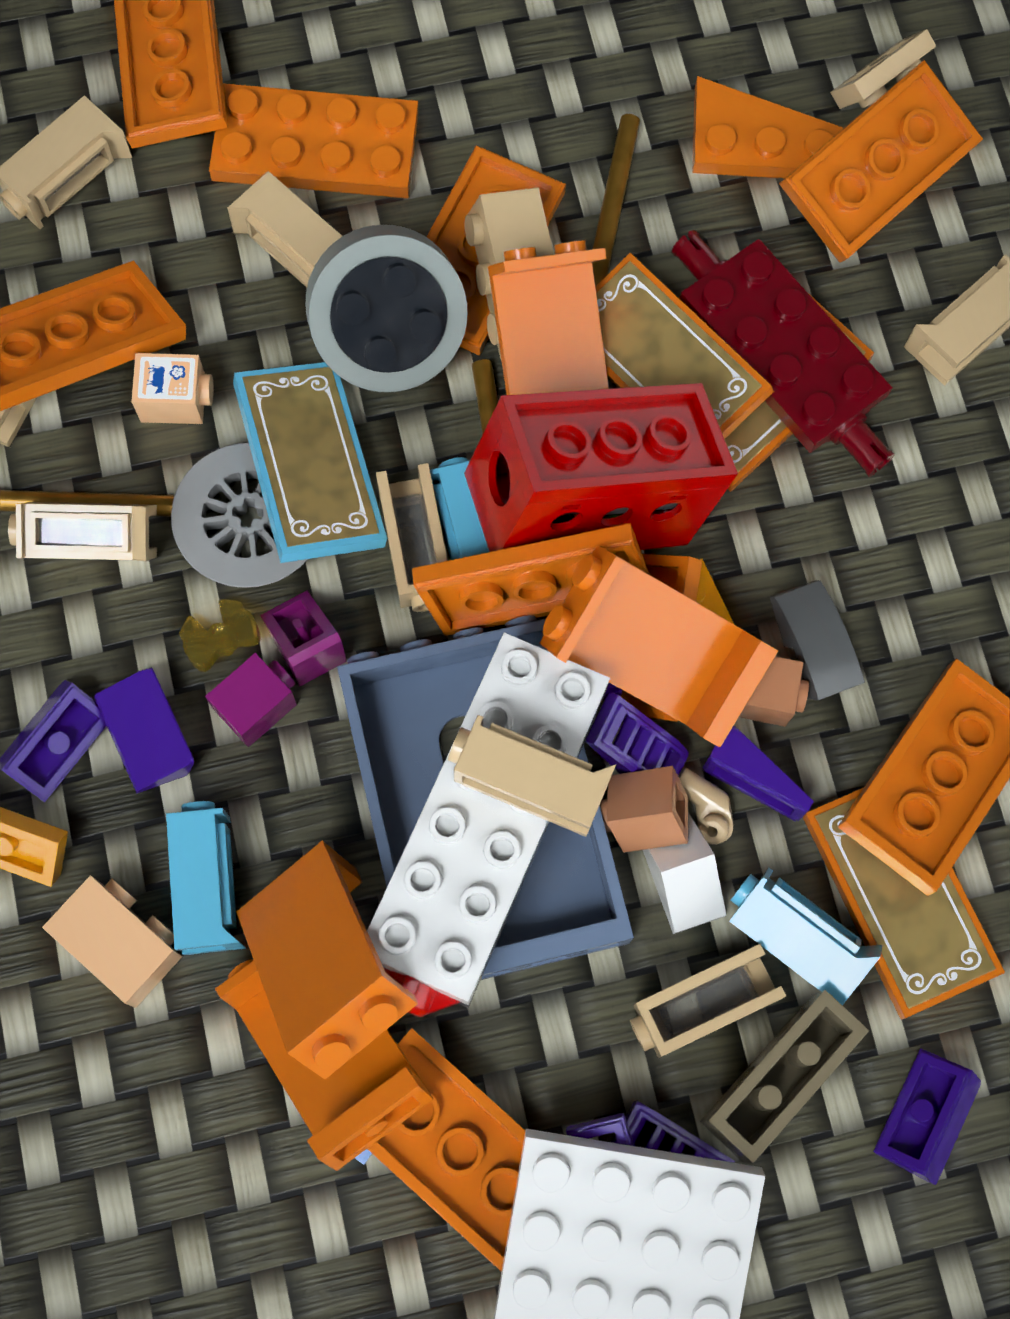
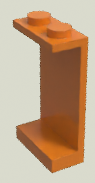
[488,240,609,395]
[539,545,778,747]
[236,840,418,1079]
[215,959,433,1171]

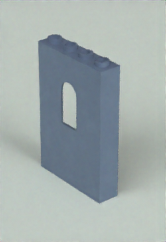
[337,615,634,980]

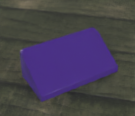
[94,667,194,793]
[0,680,107,803]
[873,1048,981,1185]

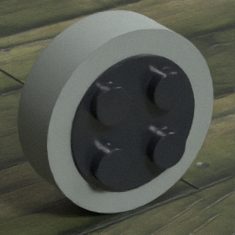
[305,225,468,392]

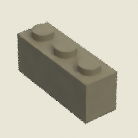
[700,990,869,1163]

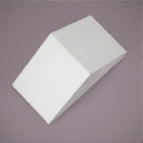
[643,812,726,934]

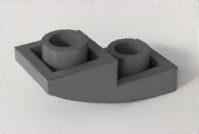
[770,580,865,700]

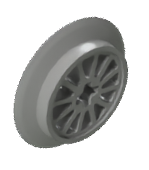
[171,443,308,588]

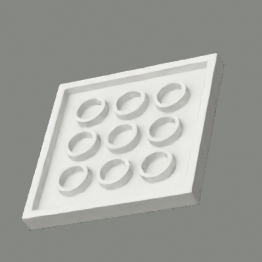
[493,1129,765,1319]

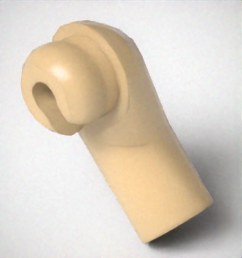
[679,767,734,845]

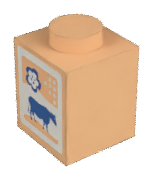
[131,353,214,424]

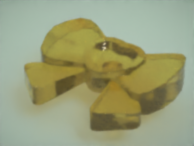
[179,599,261,672]

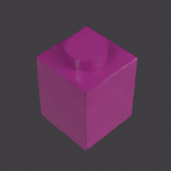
[205,653,297,748]

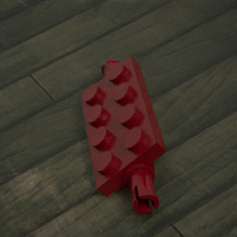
[671,230,895,477]

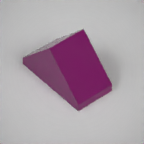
[260,590,347,687]

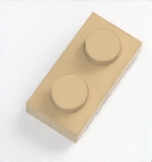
[830,29,936,109]

